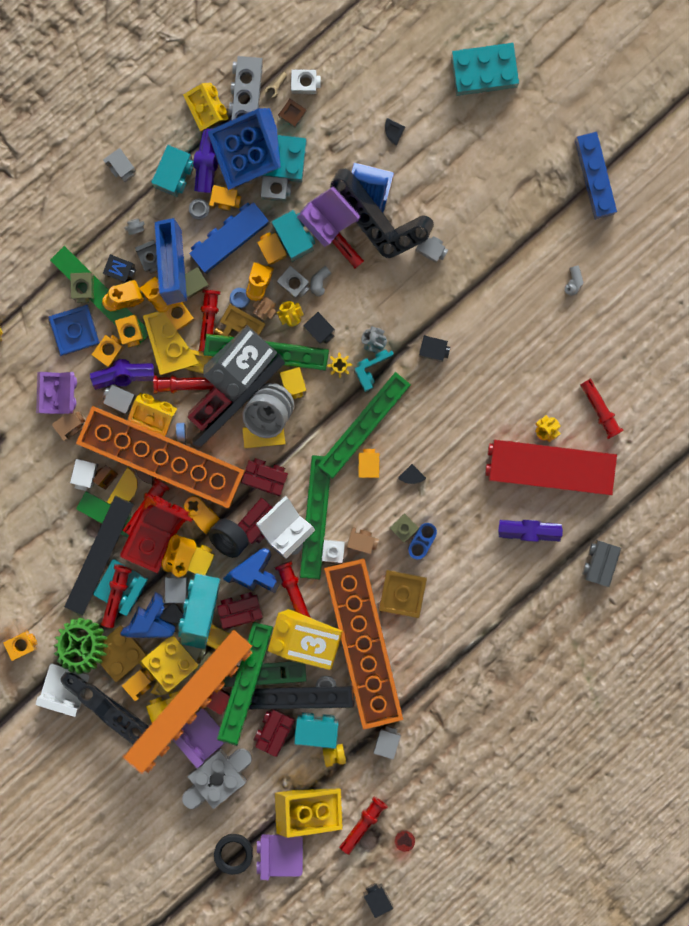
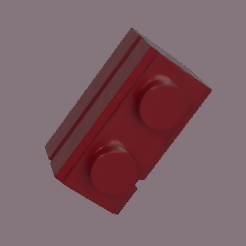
[187,386,231,431]
[241,458,288,497]
[237,497,273,544]
[217,592,264,630]
[253,709,295,757]

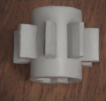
[361,326,387,353]

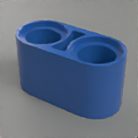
[408,523,437,559]

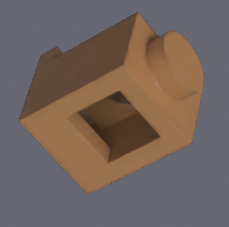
[52,410,86,441]
[347,527,379,554]

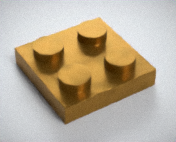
[379,570,427,618]
[100,624,147,682]

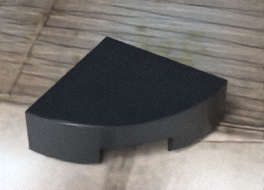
[385,118,405,146]
[398,464,426,484]
[160,603,185,623]

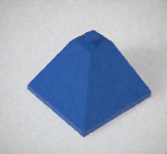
[208,108,281,190]

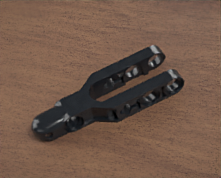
[60,672,149,745]

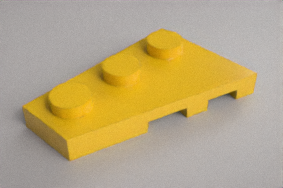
[143,311,200,375]

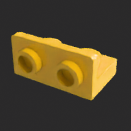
[183,83,228,132]
[127,393,177,436]

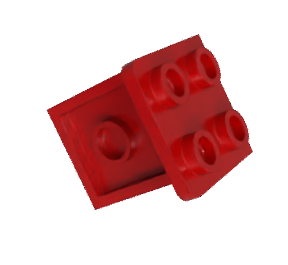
[120,496,193,573]

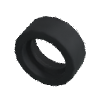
[208,518,249,558]
[214,834,253,875]

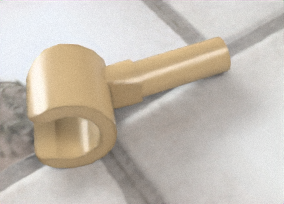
[265,72,287,98]

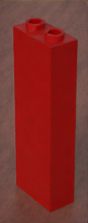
[485,439,617,495]

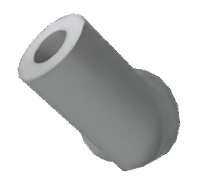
[564,265,583,296]
[310,266,332,297]

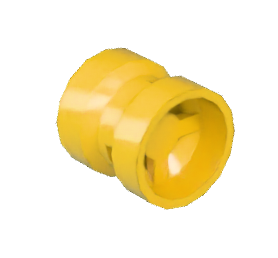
[322,743,346,767]

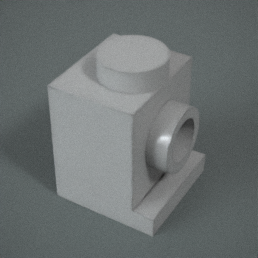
[103,148,136,182]
[415,236,448,263]

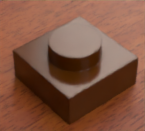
[278,98,307,128]
[92,465,118,490]

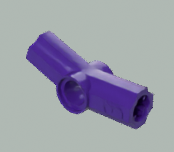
[193,129,219,193]
[90,359,154,390]
[498,520,563,542]

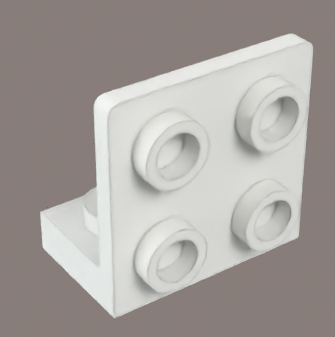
[257,496,315,558]
[35,664,90,717]

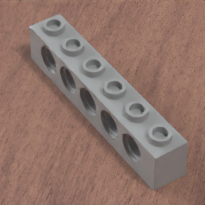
[229,56,263,184]

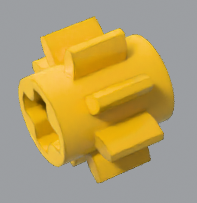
[277,301,304,327]
[327,352,353,378]
[535,415,561,442]

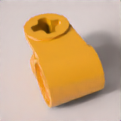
[246,262,274,301]
[139,276,172,312]
[102,280,144,311]
[184,496,220,534]
[161,535,196,577]

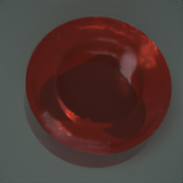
[395,830,415,852]

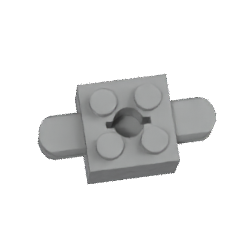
[182,748,252,809]

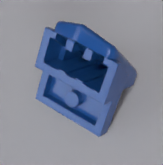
[352,163,394,214]
[223,548,279,593]
[120,592,175,638]

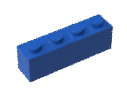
[575,132,617,220]
[189,202,270,274]
[155,218,187,305]

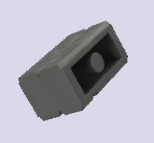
[582,540,622,587]

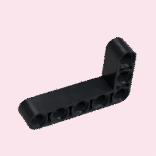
[330,168,434,258]

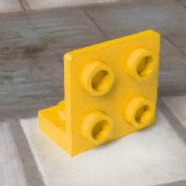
[138,635,198,692]

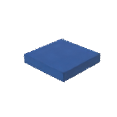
[48,305,100,356]

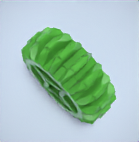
[53,618,108,674]

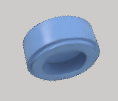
[230,288,250,309]
[176,423,186,443]

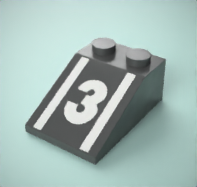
[203,325,277,402]

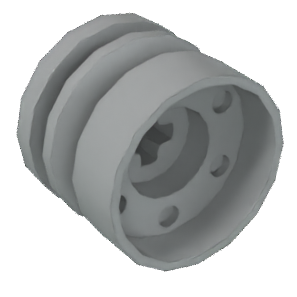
[243,383,294,438]

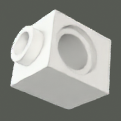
[291,70,321,94]
[70,459,98,491]
[322,540,345,563]

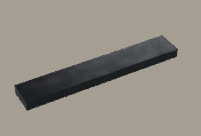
[192,353,285,449]
[64,496,134,616]
[249,686,354,710]

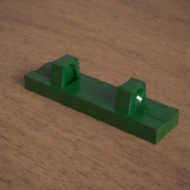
[224,661,307,687]

